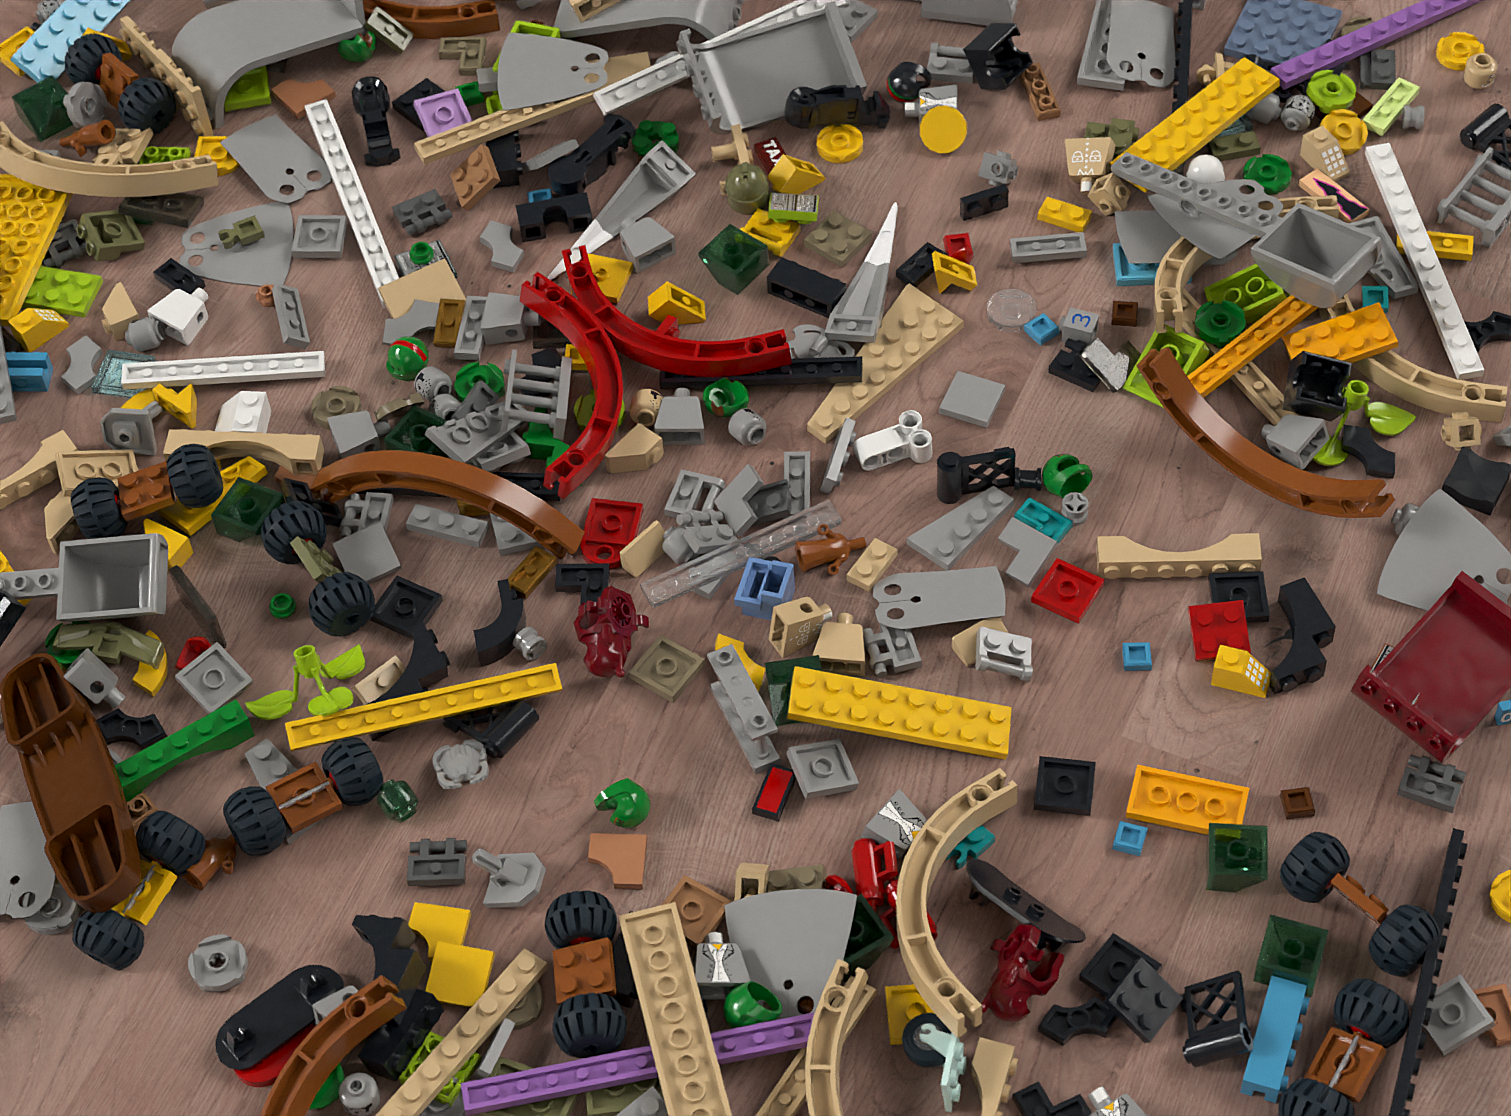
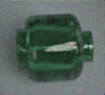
[377,779,419,822]

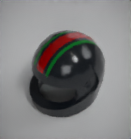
[886,61,932,104]

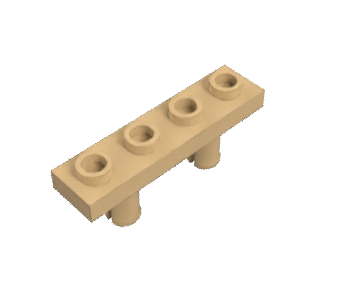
[711,124,753,196]

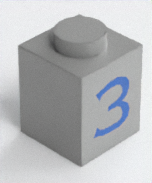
[1059,307,1099,347]

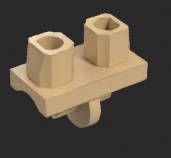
[1196,53,1234,86]

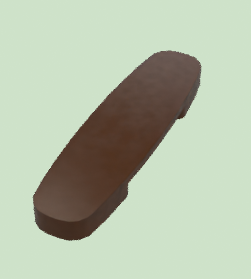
[0,653,142,913]

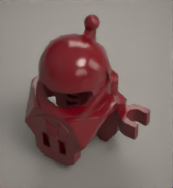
[573,586,649,678]
[980,924,1064,1023]

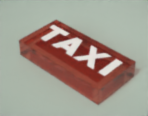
[754,137,786,175]

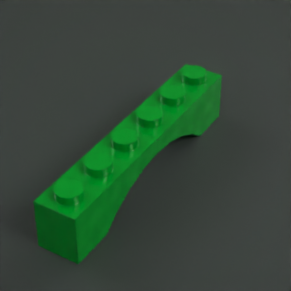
[115,700,255,802]

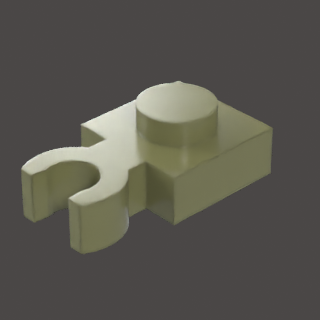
[218,215,265,249]

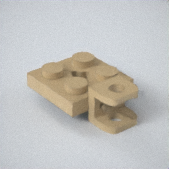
[92,127,154,165]

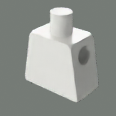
[147,288,209,346]

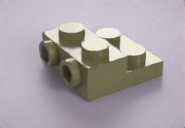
[1084,118,1139,160]
[77,209,145,262]

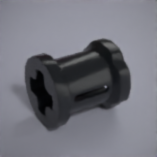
[1014,467,1041,491]

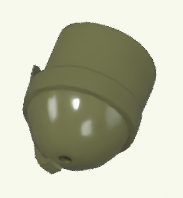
[725,162,769,215]

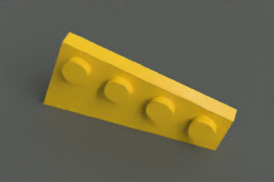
[157,456,268,536]

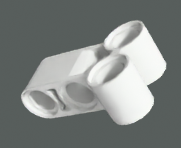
[852,410,933,471]

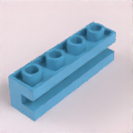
[6,352,53,391]
[1240,976,1310,1103]

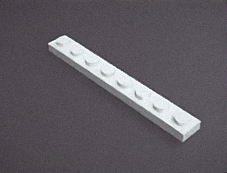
[121,351,325,390]

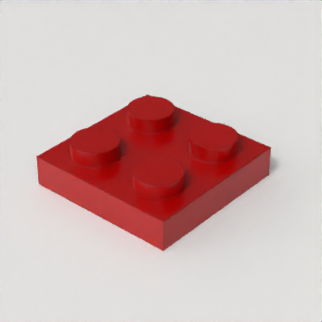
[1031,558,1105,624]
[1187,600,1251,662]

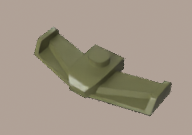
[52,621,164,670]

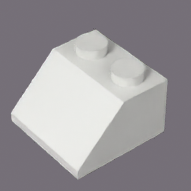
[215,391,271,433]

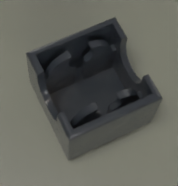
[963,23,1033,90]
[1282,351,1352,422]

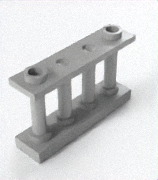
[1437,147,1511,248]
[498,349,572,440]
[707,644,781,774]

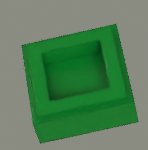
[455,81,484,107]

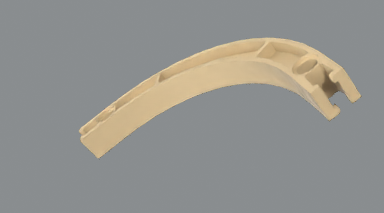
[0,121,218,197]
[1154,195,1339,333]
[1318,293,1507,423]
[896,768,1018,1038]
[805,959,868,1116]

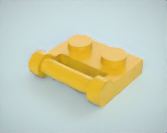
[737,208,801,257]

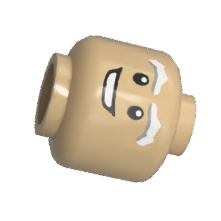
[1464,53,1497,89]

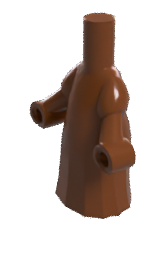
[59,119,116,157]
[795,524,866,576]
[182,834,237,891]

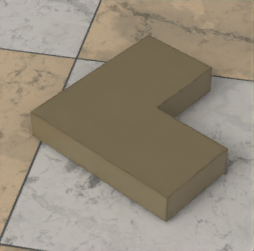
[438,37,487,76]

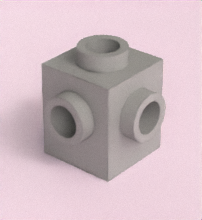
[978,150,1018,186]

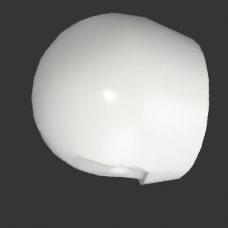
[1186,155,1225,184]

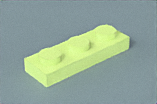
[1363,77,1420,136]

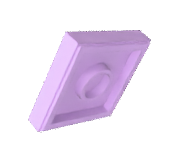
[414,88,472,137]

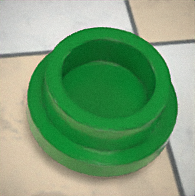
[409,242,434,265]
[269,593,296,619]

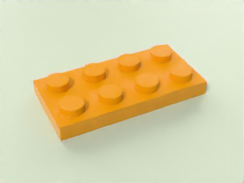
[1282,302,1398,363]
[1126,765,1249,842]

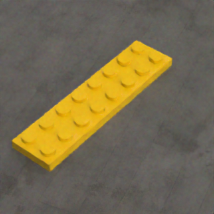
[1110,57,1280,192]
[787,666,1012,760]

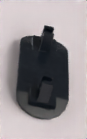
[966,859,1086,953]
[215,965,344,1070]

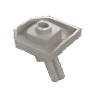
[100,401,162,456]
[472,848,546,908]

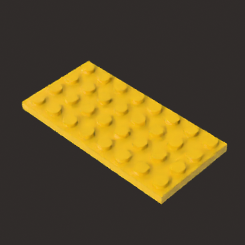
[0,174,74,326]

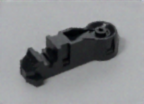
[352,76,401,167]
[784,85,890,129]
[548,114,636,197]

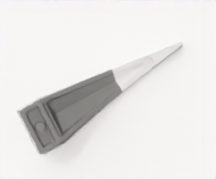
[547,140,696,281]
[825,202,898,343]

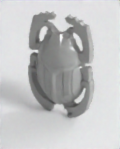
[787,324,855,359]
[433,740,489,789]

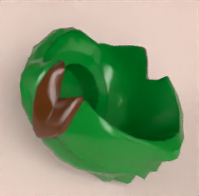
[337,32,377,62]
[703,377,749,418]

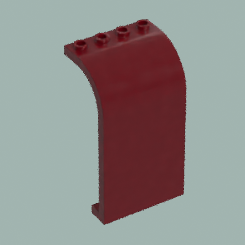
[1351,571,1511,763]

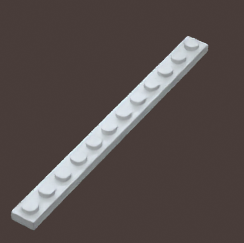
[593,0,846,116]
[304,99,399,308]
[1365,143,1484,380]

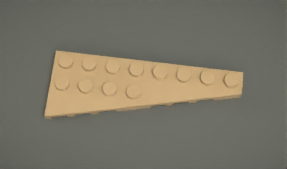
[119,16,214,136]
[807,283,964,444]

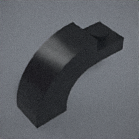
[473,579,526,667]

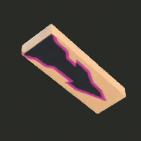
[1299,168,1369,223]

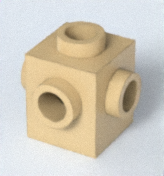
[1088,173,1132,216]
[1441,412,1482,451]

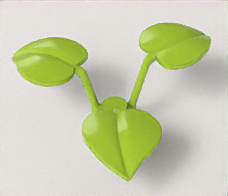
[1312,380,1416,466]
[245,644,366,720]

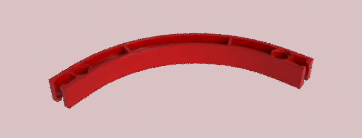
[562,245,792,377]
[519,272,623,500]

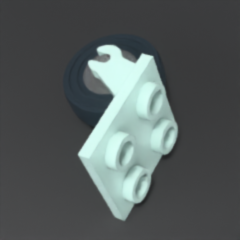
[902,1013,966,1112]

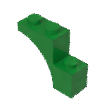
[522,407,582,486]

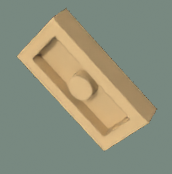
[846,538,898,592]
[352,655,406,705]

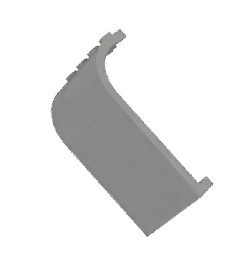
[171,0,363,129]
[554,0,745,40]
[676,1,867,134]

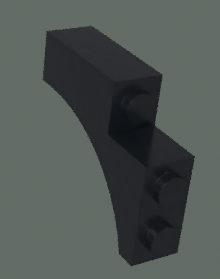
[1269,577,1336,694]
[366,622,450,741]
[352,914,427,1026]

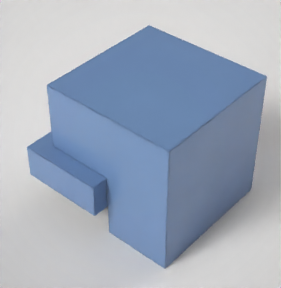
[734,557,795,620]

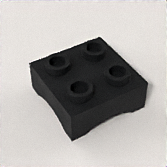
[1442,446,1511,516]

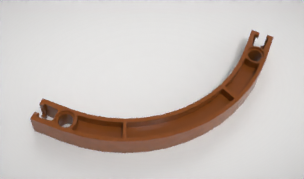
[362,0,500,39]
[1136,347,1395,518]
[310,450,585,559]
[260,975,406,1116]

